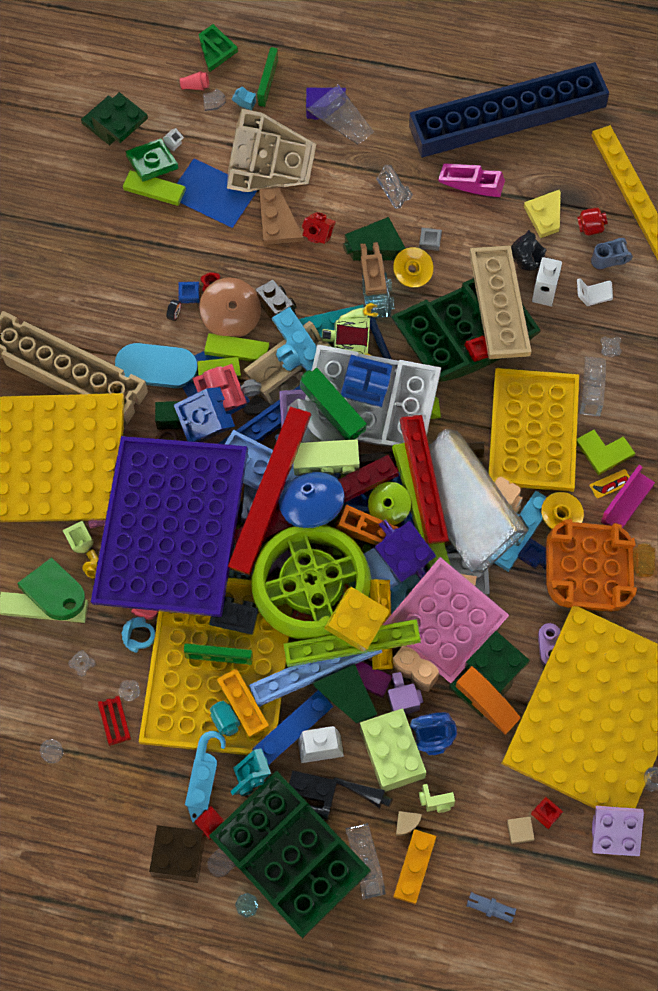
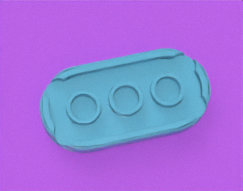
[115,343,198,388]

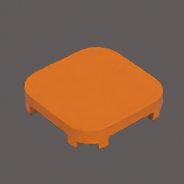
[546,519,637,612]

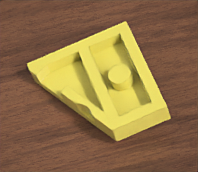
[524,190,561,238]

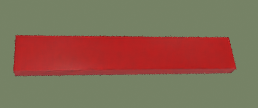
[399,415,449,545]

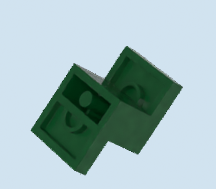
[81,92,148,146]
[449,631,530,718]

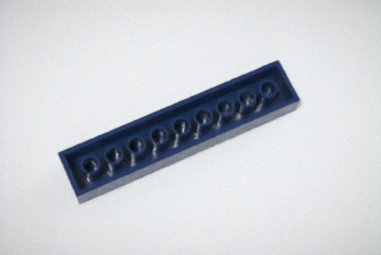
[409,62,609,158]

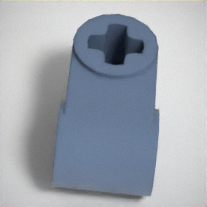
[591,238,633,269]

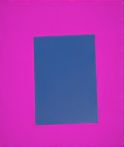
[177,158,258,228]

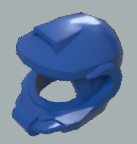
[410,712,457,755]

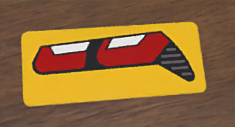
[589,469,630,499]

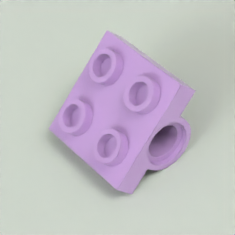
[592,806,644,856]

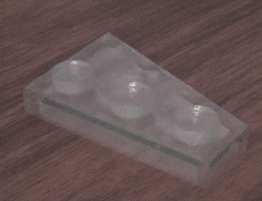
[307,85,374,145]

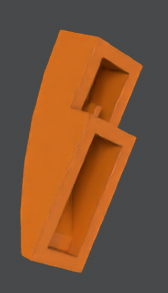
[456,666,521,735]

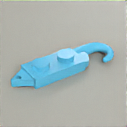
[185,731,226,822]

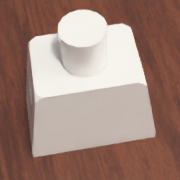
[532,257,562,306]
[298,726,344,763]

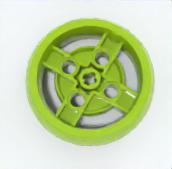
[251,525,371,640]

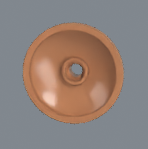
[199,278,261,338]

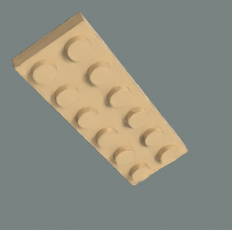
[469,246,532,359]

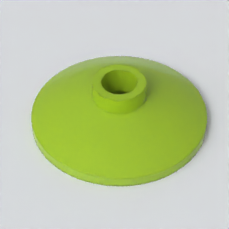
[368,482,412,525]

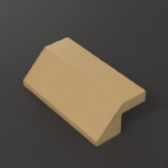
[244,321,331,406]

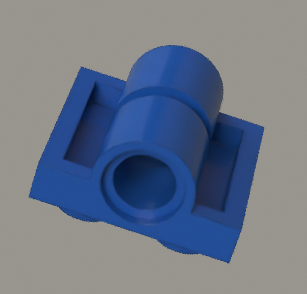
[341,355,392,408]

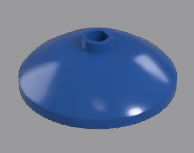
[279,472,345,528]

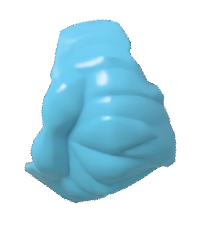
[121,617,155,653]

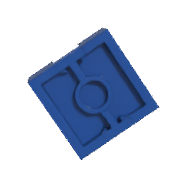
[174,387,235,442]

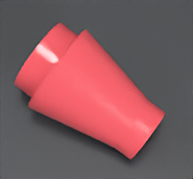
[180,71,209,91]

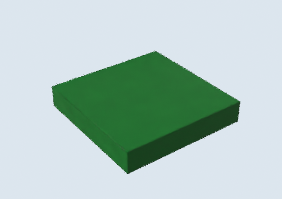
[126,138,178,182]

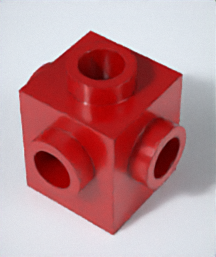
[302,212,336,244]

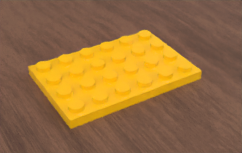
[488,368,579,492]

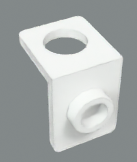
[577,279,613,306]

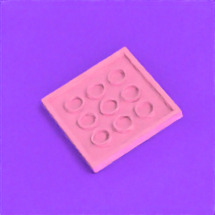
[383,557,509,683]

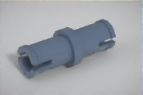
[466,892,516,923]

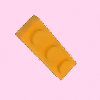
[217,668,269,739]
[393,829,436,905]

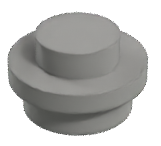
[240,379,262,396]

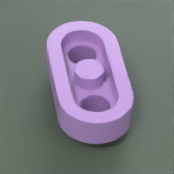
[538,623,561,666]

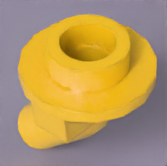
[83,549,99,578]

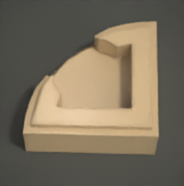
[396,811,422,836]

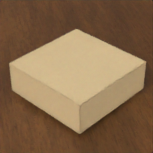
[507,817,535,844]

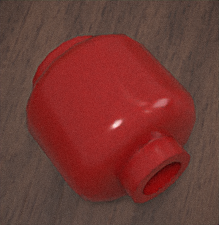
[577,207,608,236]

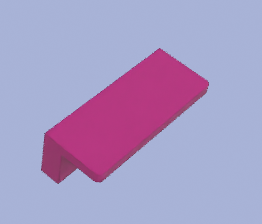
[601,465,655,528]

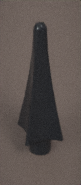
[333,777,393,808]

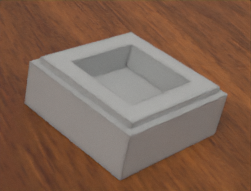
[419,228,442,251]

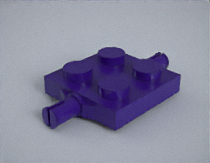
[374,519,436,583]

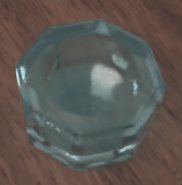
[235,893,259,918]

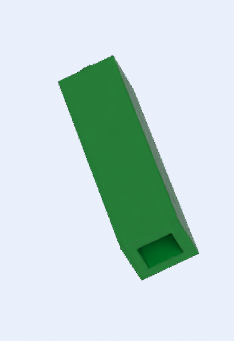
[300,367,367,440]

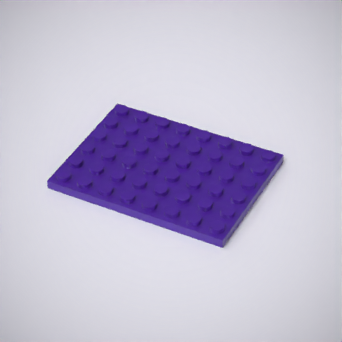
[91,436,248,617]

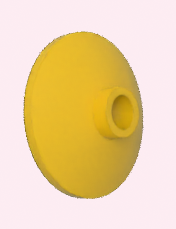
[393,247,433,288]
[541,492,584,529]

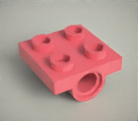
[193,364,247,411]

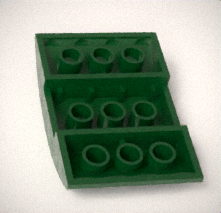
[391,278,541,382]
[209,771,371,939]

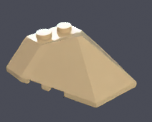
[227,109,316,192]

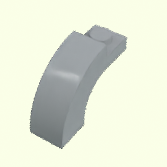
[287,398,345,443]

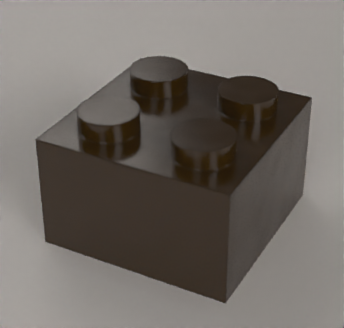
[149,825,205,883]

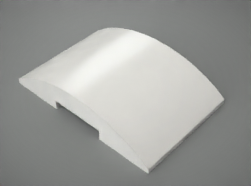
[305,344,441,448]

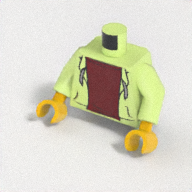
[321,303,378,356]

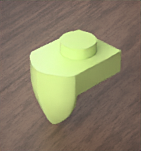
[63,521,94,553]

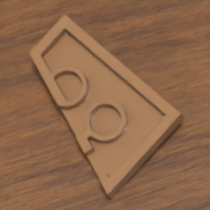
[259,187,304,245]

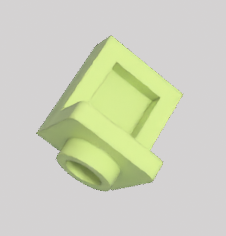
[419,784,455,813]

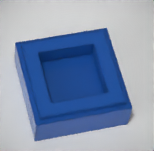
[179,281,200,303]

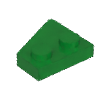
[198,24,238,72]

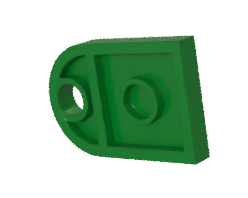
[17,557,85,620]

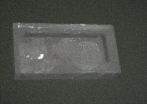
[376,165,413,209]

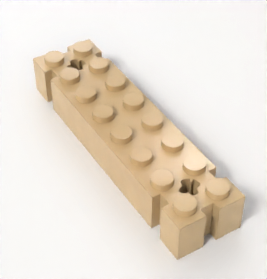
[0,311,148,425]

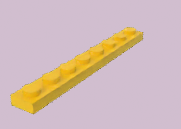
[592,125,658,260]

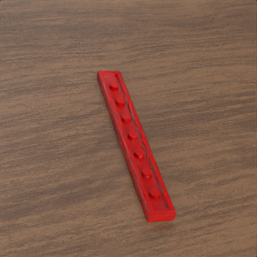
[228,406,311,575]

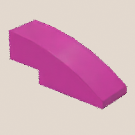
[438,164,505,197]

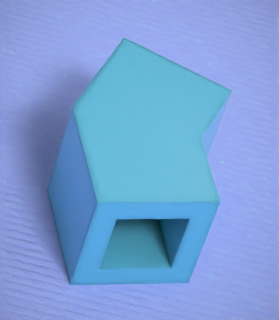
[231,87,256,110]

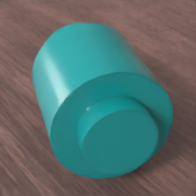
[209,701,240,736]

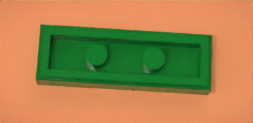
[257,47,278,107]
[184,644,253,665]

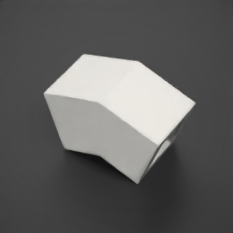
[163,128,184,151]

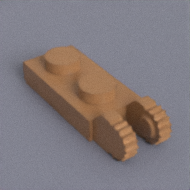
[361,242,387,296]

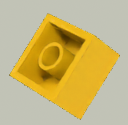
[324,587,390,652]

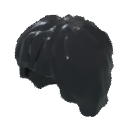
[511,230,547,271]

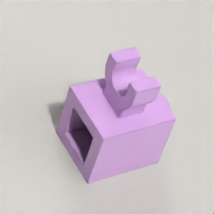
[387,672,423,714]

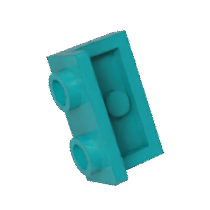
[230,748,271,797]

